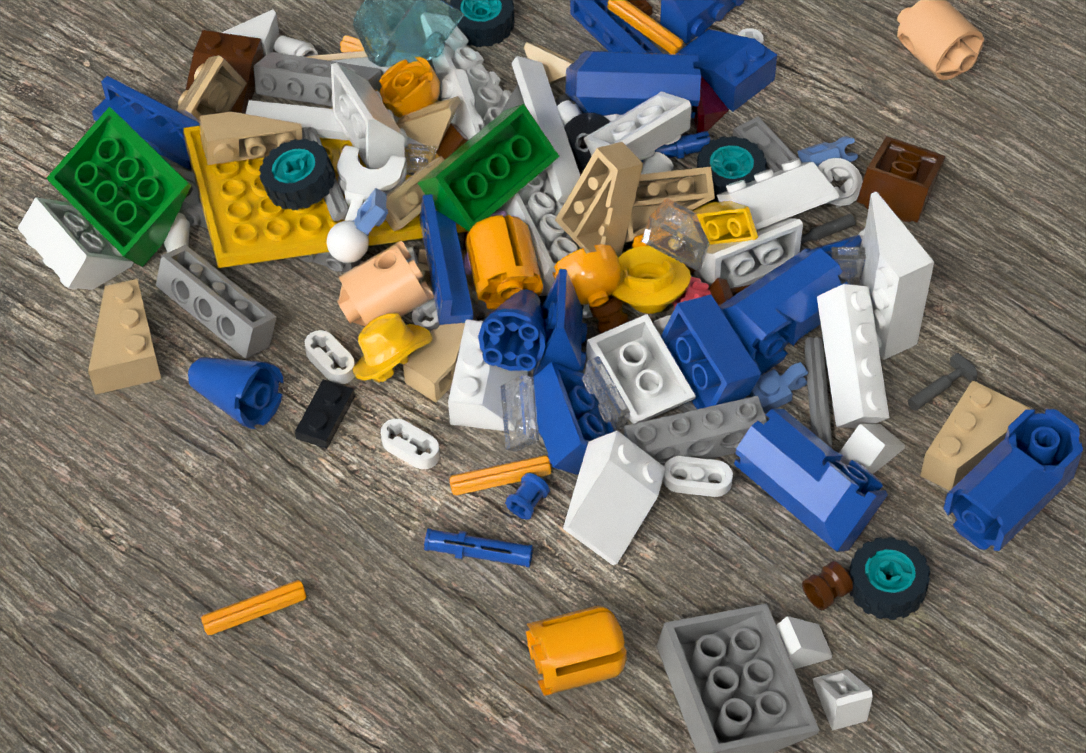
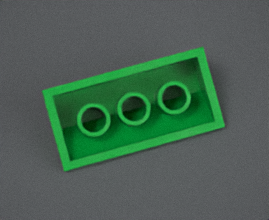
[417,104,560,232]

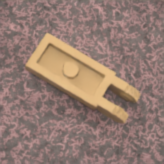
[385,156,444,231]

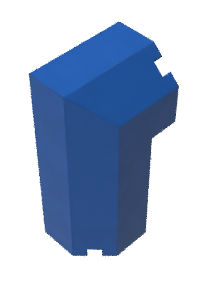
[565,51,701,118]
[719,248,849,375]
[734,409,888,552]
[943,409,1083,551]

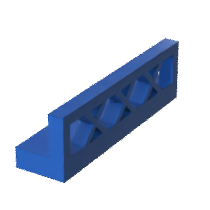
[570,0,663,54]
[92,76,200,170]
[420,194,474,325]

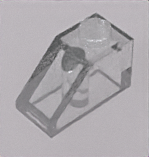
[641,198,710,272]

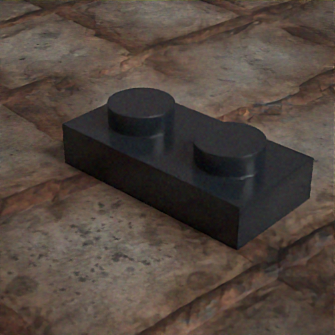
[295,379,355,449]

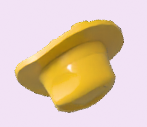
[612,246,691,314]
[352,313,433,383]

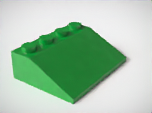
[46,107,191,267]

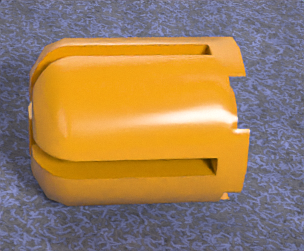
[465,215,543,310]
[526,605,627,696]

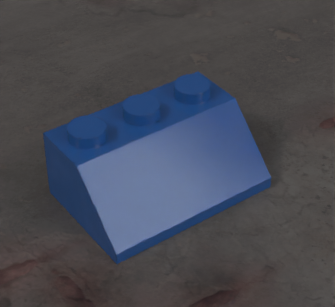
[660,0,745,44]
[661,294,761,409]
[524,362,617,475]

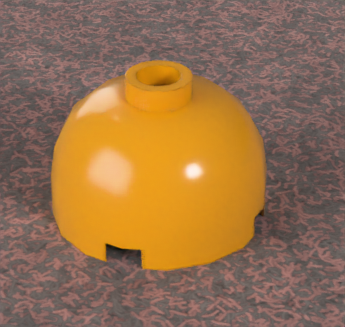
[376,57,440,118]
[552,244,621,307]

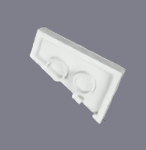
[439,69,484,139]

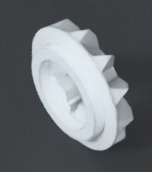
[818,158,863,208]

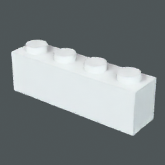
[817,284,890,428]

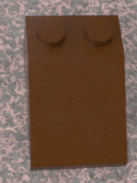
[186,30,264,114]
[857,136,946,223]

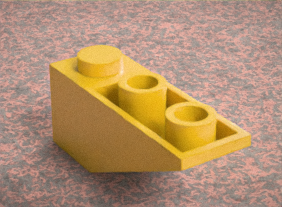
[681,201,758,247]

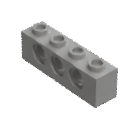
[254,52,382,106]
[156,245,277,359]
[624,396,767,466]

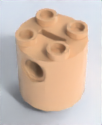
[897,0,984,80]
[337,240,434,326]

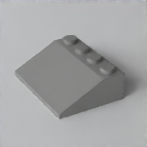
[656,603,819,753]

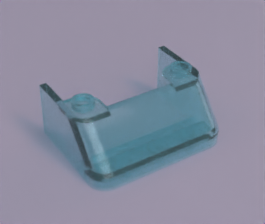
[353,0,464,67]

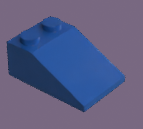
[676,29,777,112]
[533,269,587,377]

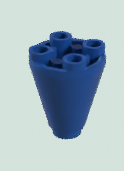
[478,290,547,371]

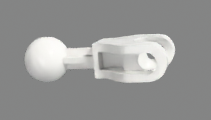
[326,145,407,263]

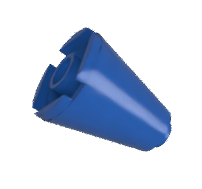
[188,357,284,429]

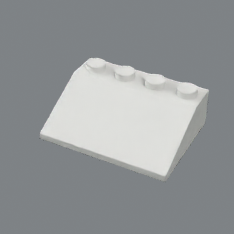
[857,192,934,360]

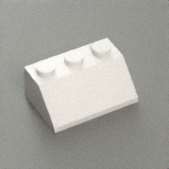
[331,63,408,169]
[584,92,692,160]
[717,158,839,231]
[18,197,134,290]
[694,218,803,288]
[448,320,529,433]

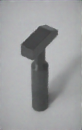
[800,214,855,252]
[908,353,977,411]

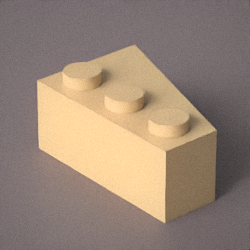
[555,142,643,257]
[625,167,715,242]
[88,279,161,395]
[920,380,1032,491]

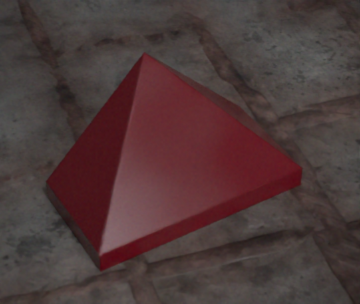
[692,75,729,134]

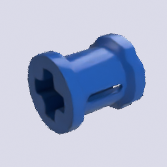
[505,473,550,520]

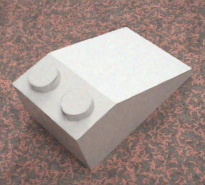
[586,314,696,424]
[563,431,666,565]

